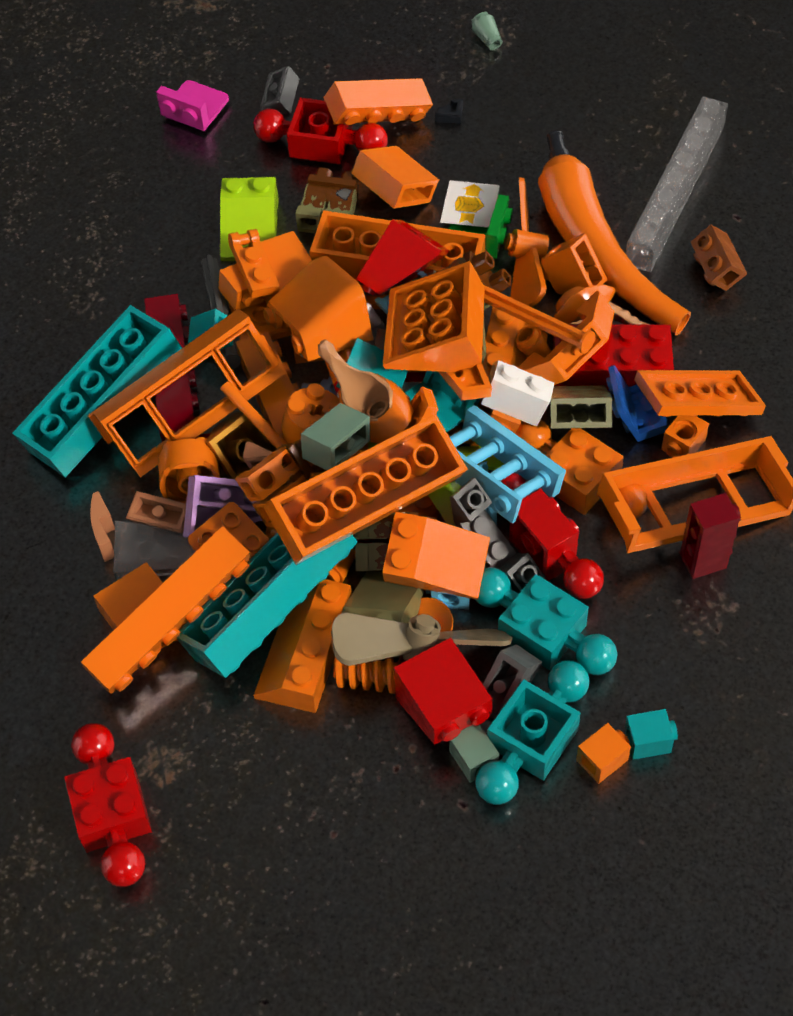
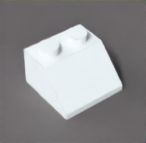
[481,360,555,427]

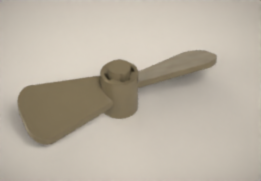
[331,613,512,666]

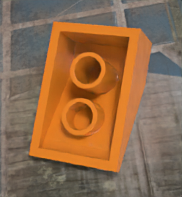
[382,511,490,600]

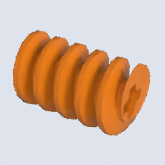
[333,655,402,694]

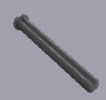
[201,255,241,369]

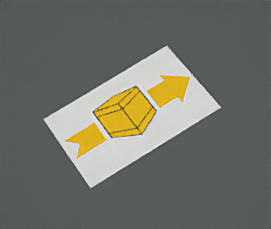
[440,180,500,227]

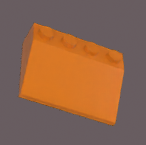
[383,261,484,372]

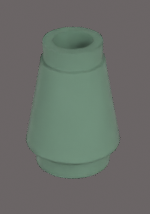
[471,12,502,50]

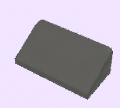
[259,66,299,114]

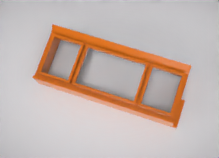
[87,308,286,478]
[596,436,793,554]

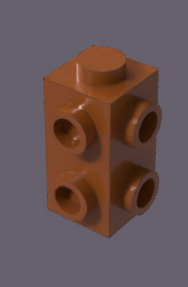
[691,224,747,291]

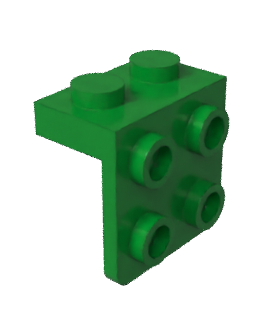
[449,194,513,259]

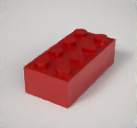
[553,324,674,392]

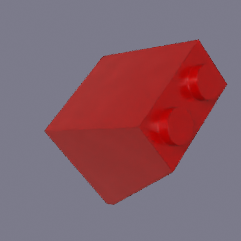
[356,219,450,296]
[393,637,493,745]

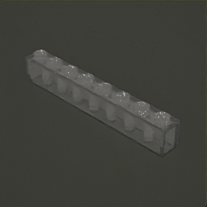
[626,96,728,272]

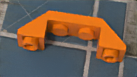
[518,290,615,385]

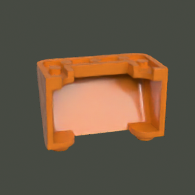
[264,255,374,362]

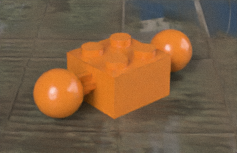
[515,420,648,519]

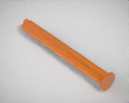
[484,285,595,354]

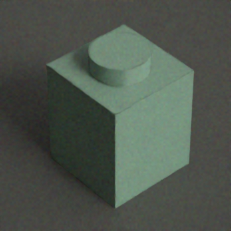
[449,725,499,783]

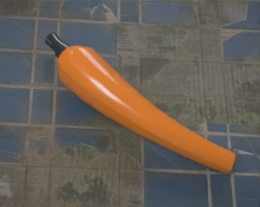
[538,130,691,336]

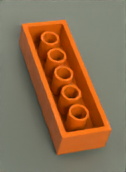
[309,210,485,284]
[264,415,468,565]

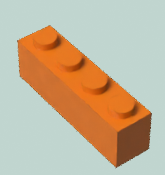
[324,78,433,125]

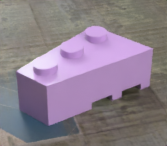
[183,475,262,537]

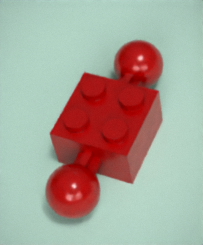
[253,97,388,164]
[501,473,604,599]
[64,723,152,887]

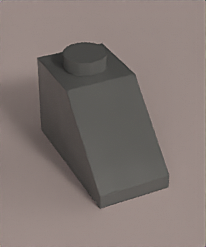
[483,644,542,720]

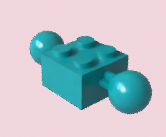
[475,567,618,675]
[475,660,590,805]

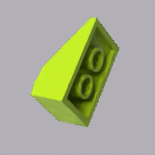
[220,177,279,261]

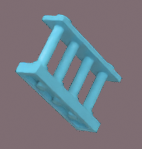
[450,405,566,523]

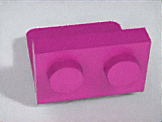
[156,80,229,131]

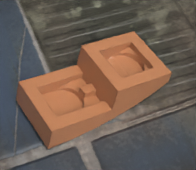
[90,491,116,562]

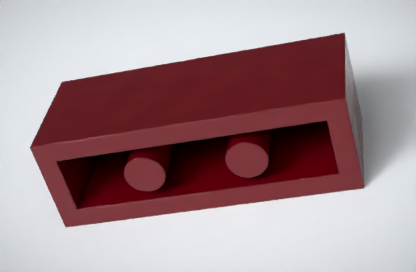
[680,493,741,579]

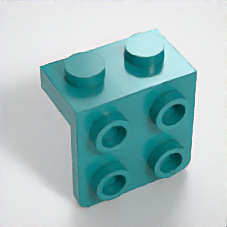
[405,371,481,432]

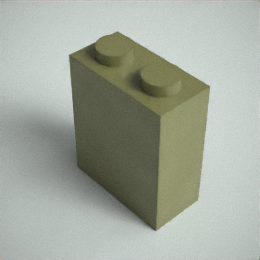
[546,385,612,429]

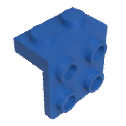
[606,365,670,442]

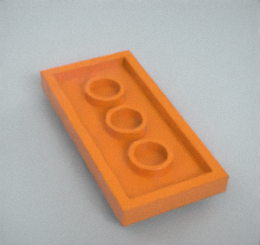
[634,370,766,417]

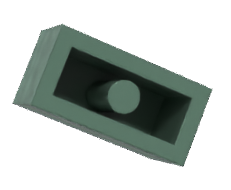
[301,403,370,470]

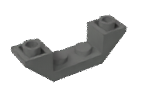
[450,477,545,594]

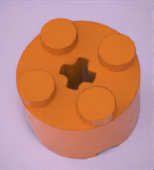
[281,383,340,444]
[158,437,220,503]

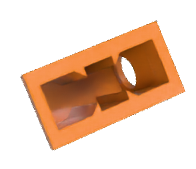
[541,233,607,294]

